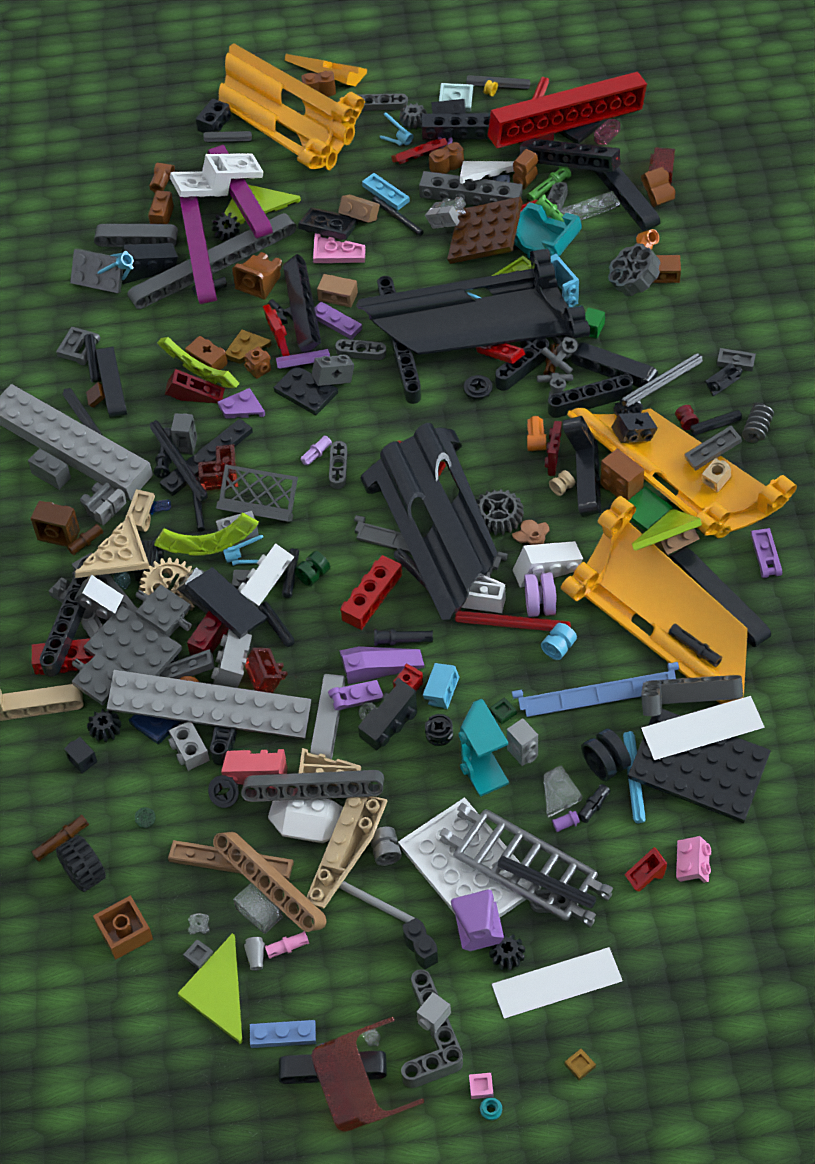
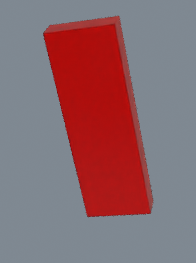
[476,343,525,364]

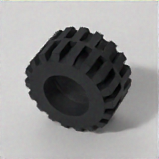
[56,835,106,892]

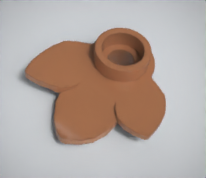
[512,520,549,545]

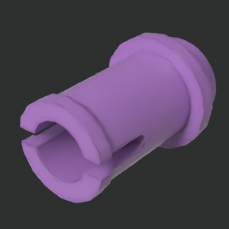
[552,811,580,832]

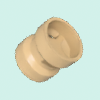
[549,470,575,496]

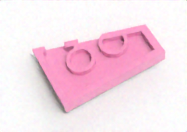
[313,233,366,263]

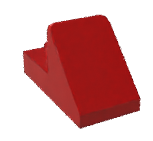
[624,847,667,891]

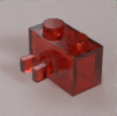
[245,648,287,693]

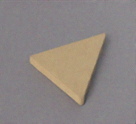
[75,514,149,578]

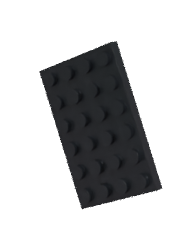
[627,709,771,823]

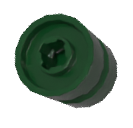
[294,551,331,587]

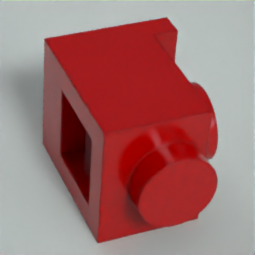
[393,663,423,691]

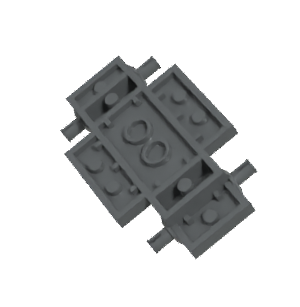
[72,584,192,705]

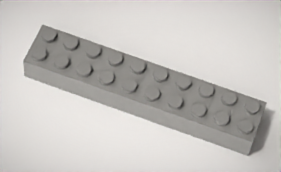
[0,384,153,501]

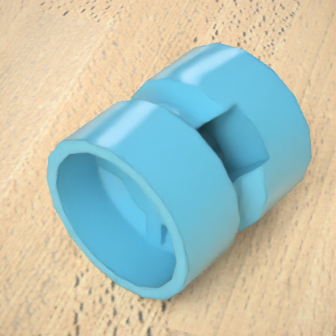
[541,623,577,660]

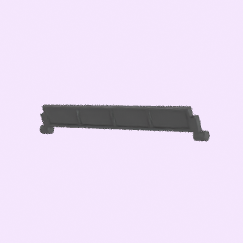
[354,515,508,575]

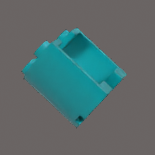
[514,202,582,259]

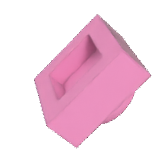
[469,1073,493,1099]

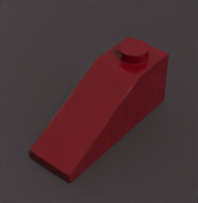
[165,369,225,404]

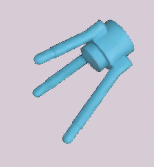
[380,113,414,146]
[98,251,133,280]
[223,535,263,566]

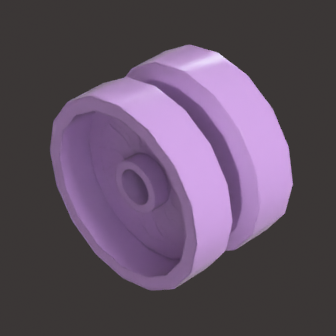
[524,572,557,617]

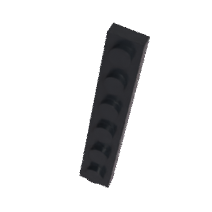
[160,419,253,496]

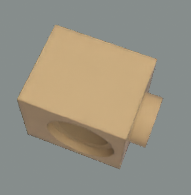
[702,458,731,492]

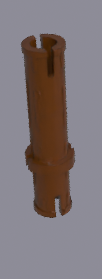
[31,815,89,862]

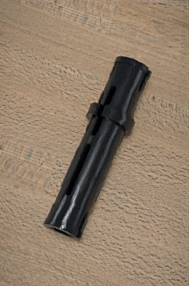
[668,623,723,667]

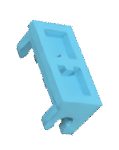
[423,663,459,709]

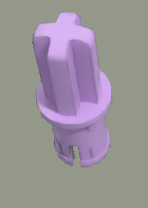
[300,436,332,465]

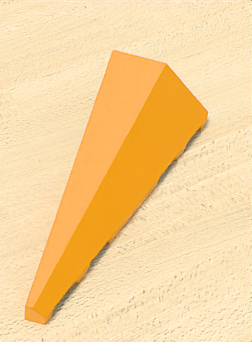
[285,54,367,86]

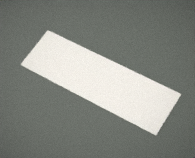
[641,696,764,760]
[492,947,623,1018]

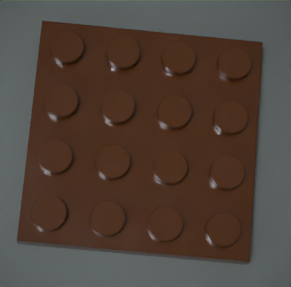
[447,197,523,264]

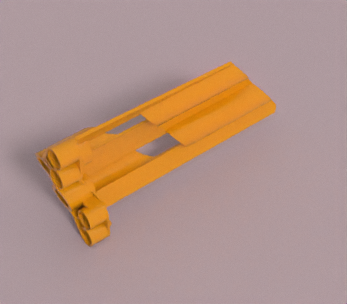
[219,43,365,170]

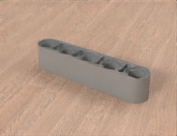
[311,674,345,760]

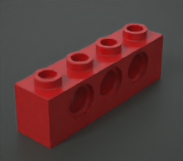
[340,555,402,630]
[32,638,94,675]

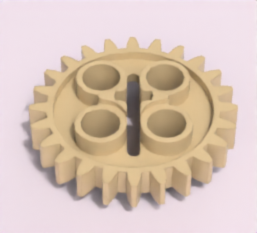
[139,557,195,615]

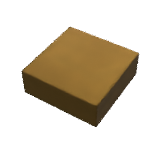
[564,1049,596,1081]

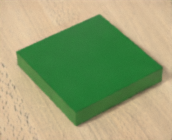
[628,486,673,532]

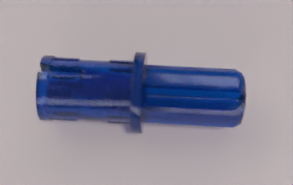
[149,499,171,515]

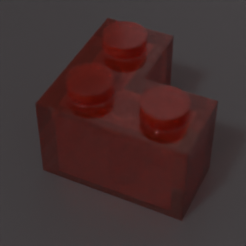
[198,444,238,490]

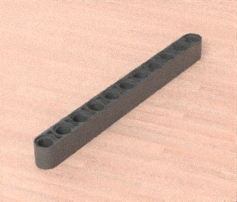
[127,213,297,309]

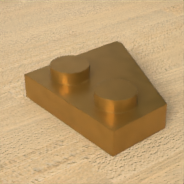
[226,330,272,364]

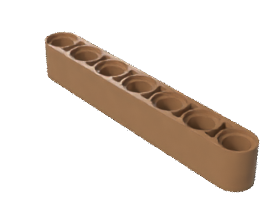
[213,832,326,932]

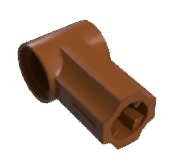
[149,162,175,193]

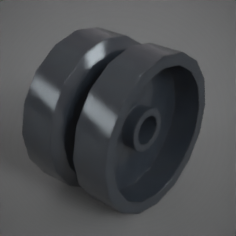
[581,728,631,782]

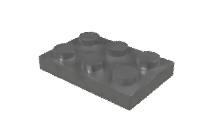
[70,249,123,293]

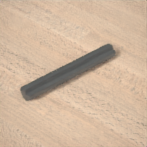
[466,75,530,89]

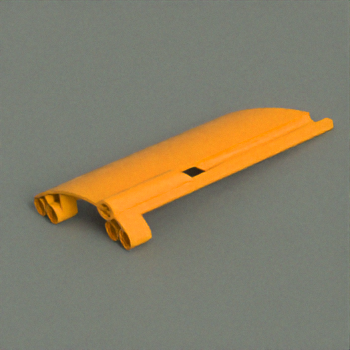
[567,408,797,538]

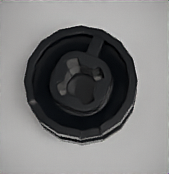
[425,714,453,746]

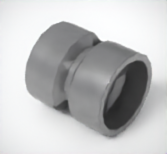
[370,827,402,866]

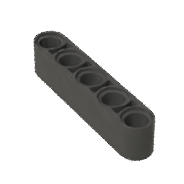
[94,224,178,247]

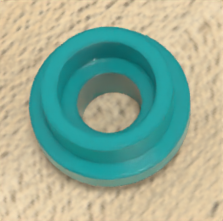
[480,1098,502,1120]

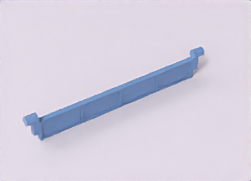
[512,662,679,717]

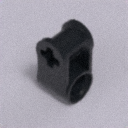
[210,726,237,765]

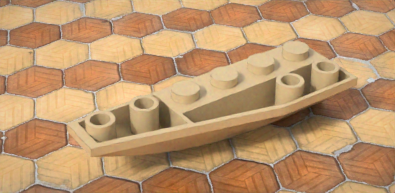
[306,796,387,909]

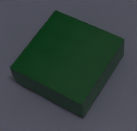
[489,697,517,725]

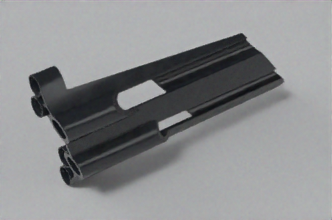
[360,423,498,621]

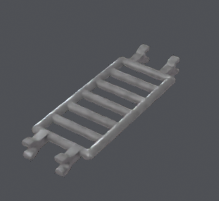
[439,803,613,928]

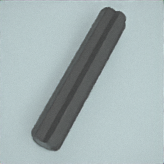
[203,131,252,142]

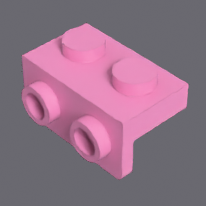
[676,836,711,883]

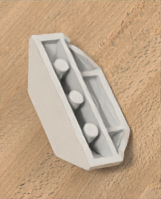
[268,799,343,843]

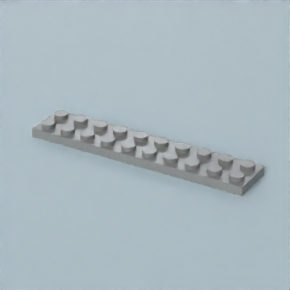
[107,670,311,739]

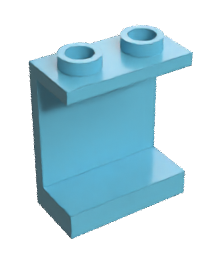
[550,254,579,307]

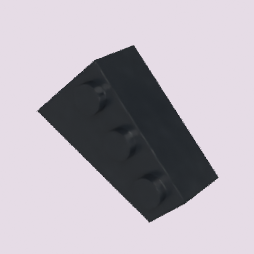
[121,243,178,284]
[358,678,417,751]

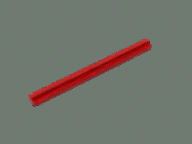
[455,611,571,631]

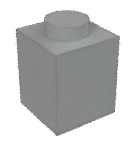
[417,992,451,1033]

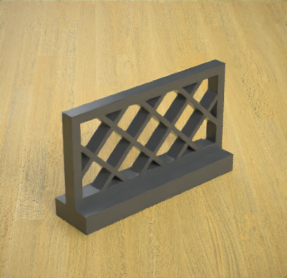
[216,464,298,521]

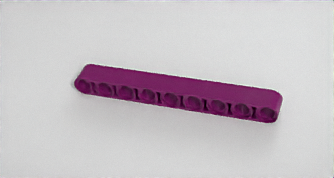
[207,145,273,239]

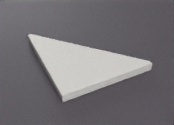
[460,161,514,184]

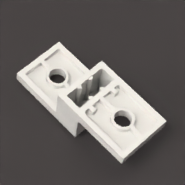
[170,154,264,197]

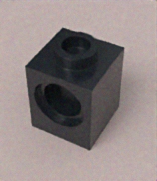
[64,737,98,774]

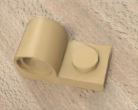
[125,489,155,532]

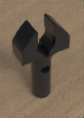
[268,299,293,324]

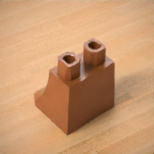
[232,252,282,300]

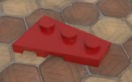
[391,138,447,164]
[263,304,290,357]

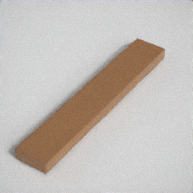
[168,840,294,881]

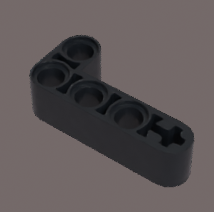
[495,338,549,391]

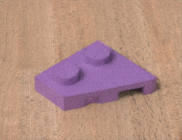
[218,388,265,418]

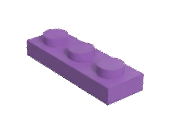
[315,302,362,340]

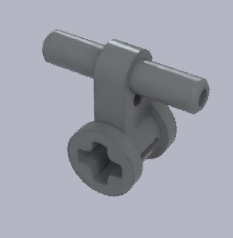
[541,337,577,374]
[537,373,573,397]

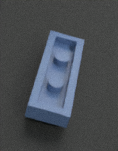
[250,1020,316,1048]

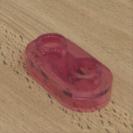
[594,119,621,145]

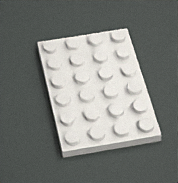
[398,798,540,917]

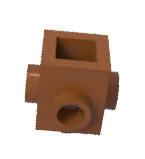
[244,346,271,379]

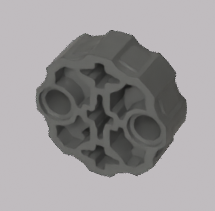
[608,243,661,296]

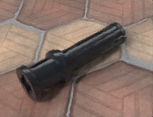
[153,427,172,478]
[374,629,433,646]

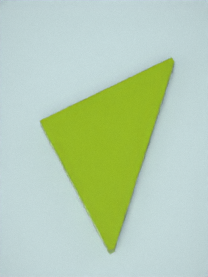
[224,185,301,229]
[632,509,702,551]
[178,933,243,1044]

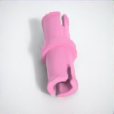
[265,931,309,959]

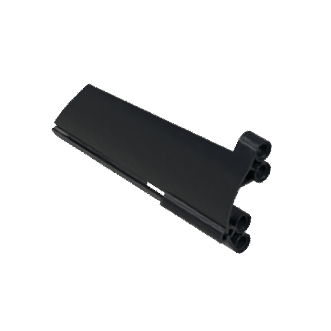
[356,248,590,355]

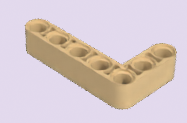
[0,684,84,721]

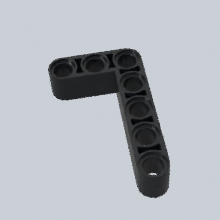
[563,416,601,517]

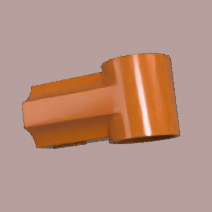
[636,229,659,250]
[527,416,546,451]

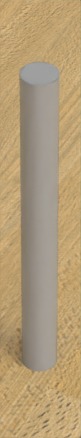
[339,881,414,923]

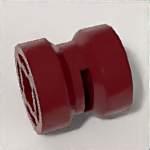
[675,405,699,430]

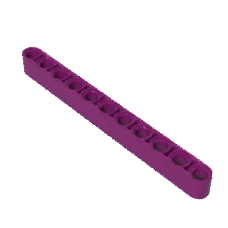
[179,196,217,304]

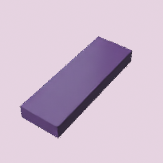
[276,349,330,369]

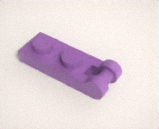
[751,528,782,578]
[328,680,383,710]

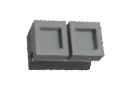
[80,482,127,526]

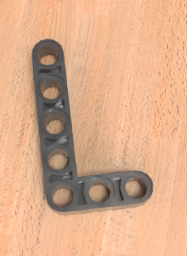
[641,675,743,716]
[401,969,463,1088]

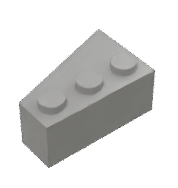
[211,629,252,688]

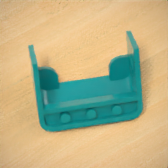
[458,699,509,797]

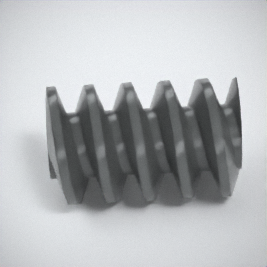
[742,403,774,443]

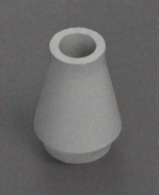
[244,937,265,970]

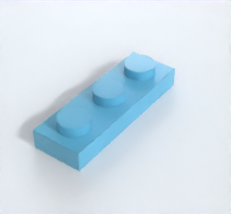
[362,173,410,211]

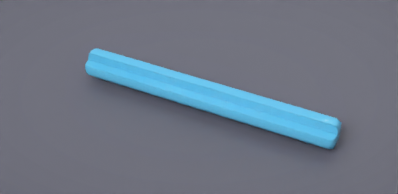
[623,731,646,824]

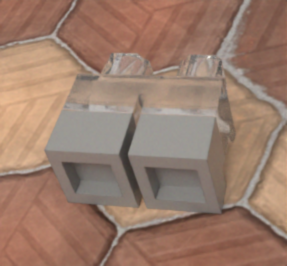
[425,197,466,229]

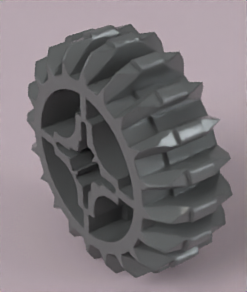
[476,488,524,536]

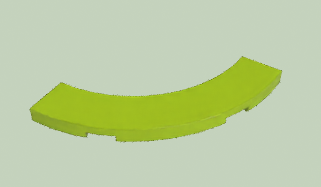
[157,337,240,388]
[154,512,259,556]

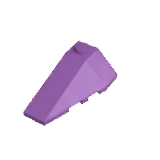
[340,646,425,685]

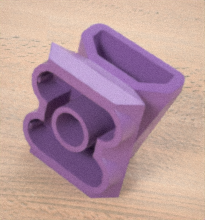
[451,889,504,951]

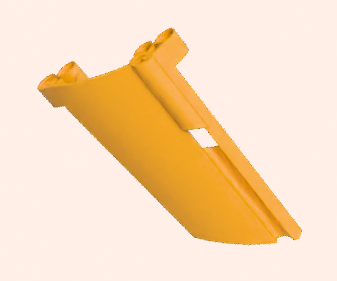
[561,496,748,704]

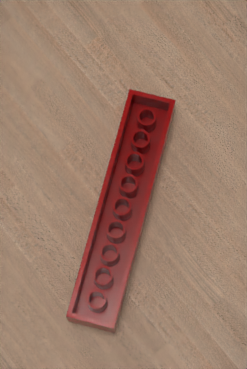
[488,72,647,148]

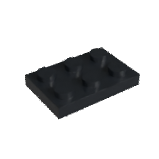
[298,207,358,240]
[273,366,338,415]

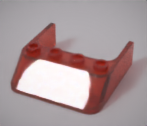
[311,1017,424,1132]

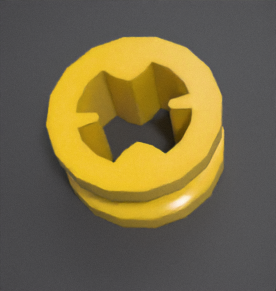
[484,80,498,97]

